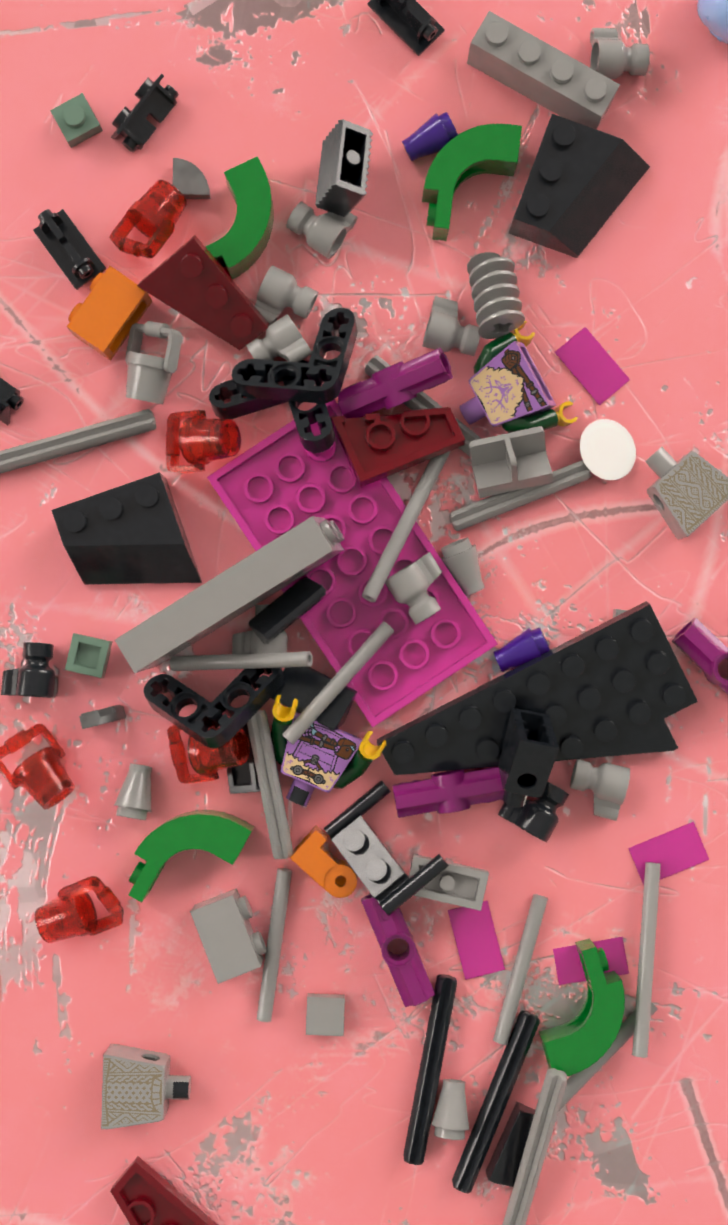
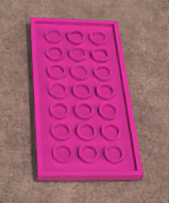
[207,399,498,728]

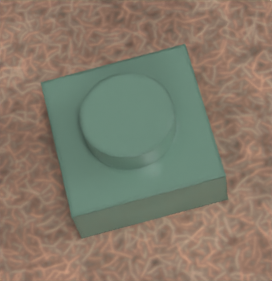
[50,93,103,148]
[65,633,113,678]

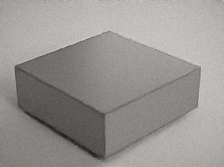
[306,993,345,1036]

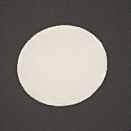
[580,419,636,480]

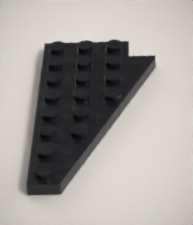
[377,601,698,775]

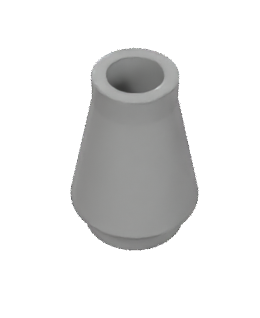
[441,537,485,596]
[114,763,152,820]
[431,1079,469,1140]

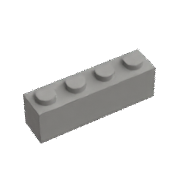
[467,11,620,130]

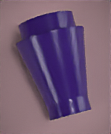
[402,112,458,161]
[493,627,550,672]

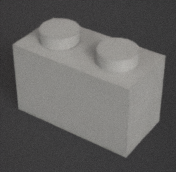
[190,888,267,984]

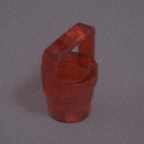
[109,179,187,258]
[165,410,241,474]
[0,724,75,810]
[167,725,250,784]
[35,876,124,943]

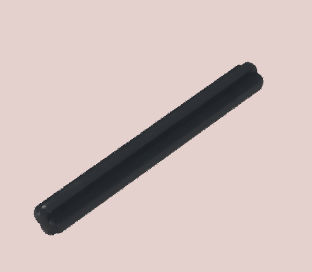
[403,974,457,1165]
[452,1010,540,1194]

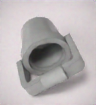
[125,321,182,405]

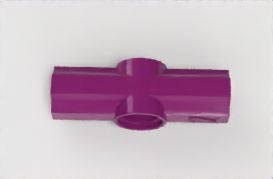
[338,347,453,418]
[671,618,728,695]
[392,766,505,818]
[361,893,435,1007]

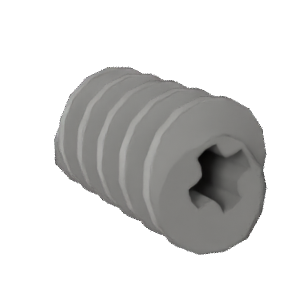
[467,252,525,339]

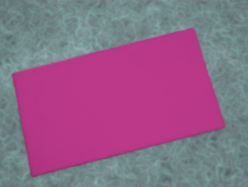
[555,327,630,405]
[628,821,709,885]
[448,901,505,980]
[553,936,629,985]

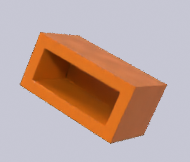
[66,266,153,361]

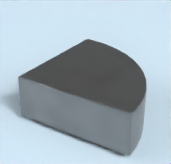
[172,158,211,199]
[79,705,126,729]

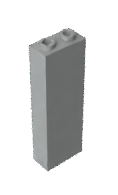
[115,516,344,674]

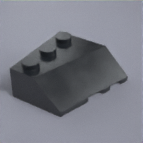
[509,114,650,258]
[51,472,203,585]

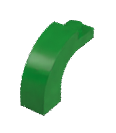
[422,123,522,241]
[205,156,274,279]
[128,810,255,903]
[539,938,625,1076]

